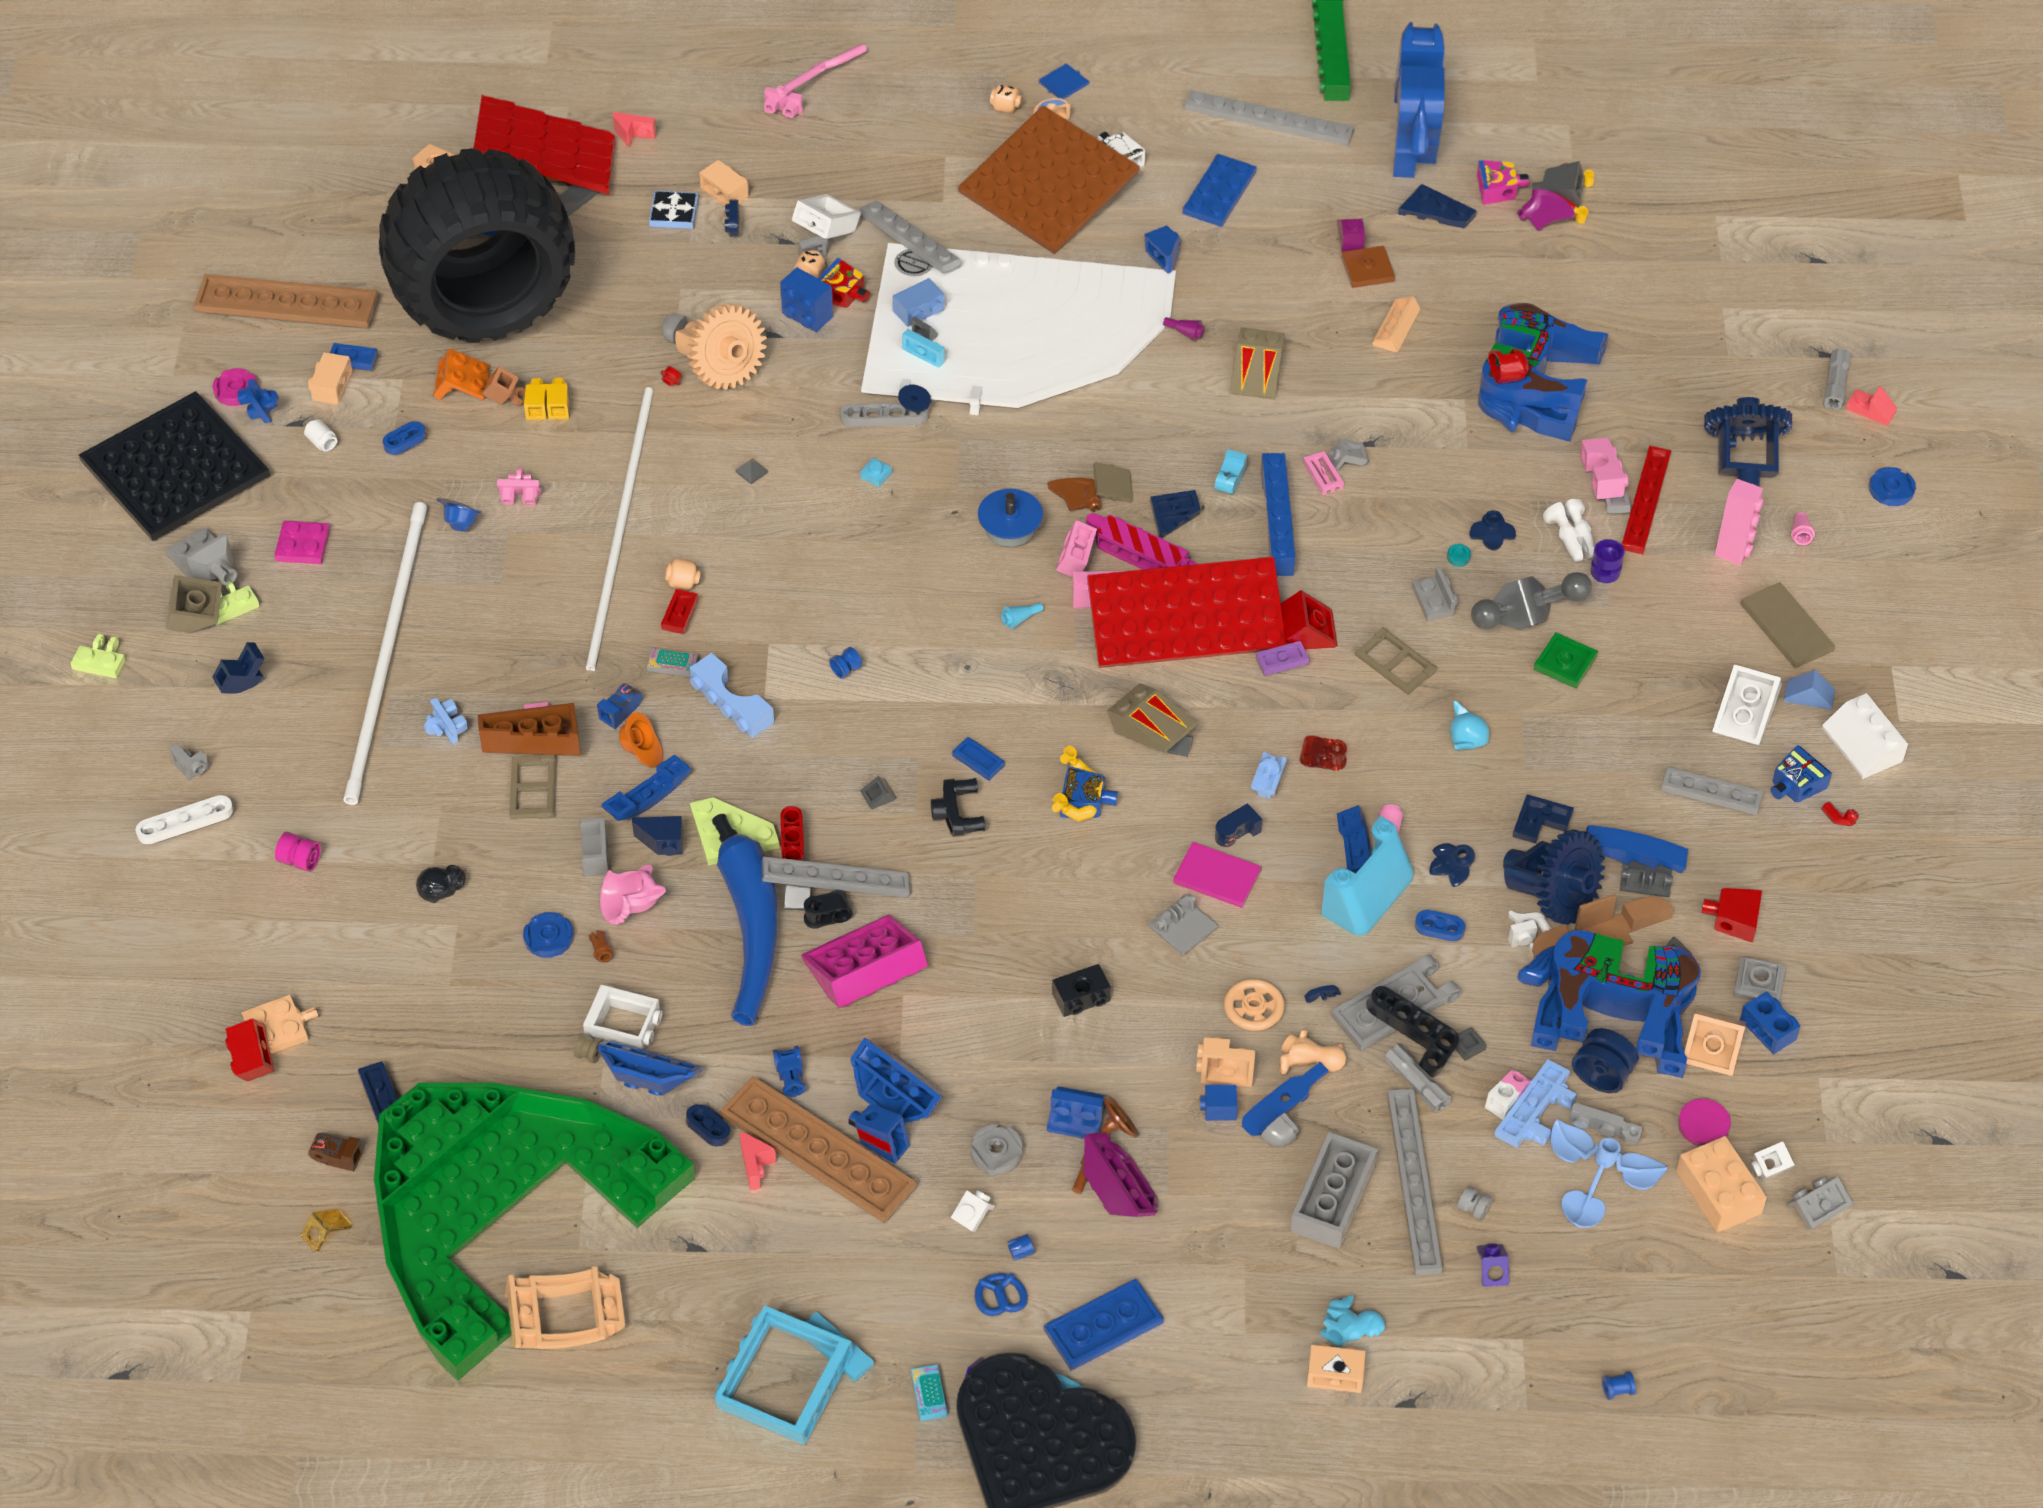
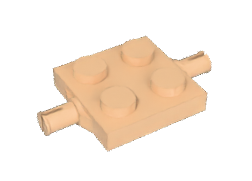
[241,995,318,1054]

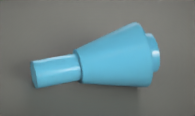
[1001,602,1043,629]

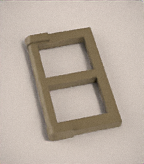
[1355,627,1437,695]
[510,755,556,819]

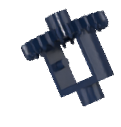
[1704,397,1792,487]
[1503,829,1605,925]

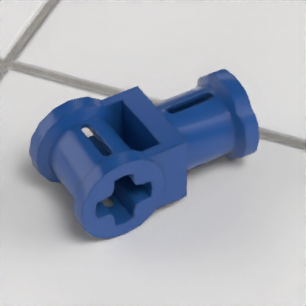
[773,1045,806,1097]

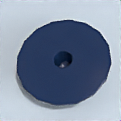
[898,384,931,412]

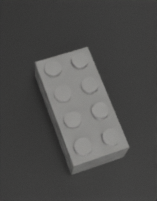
[1290,1132,1378,1249]

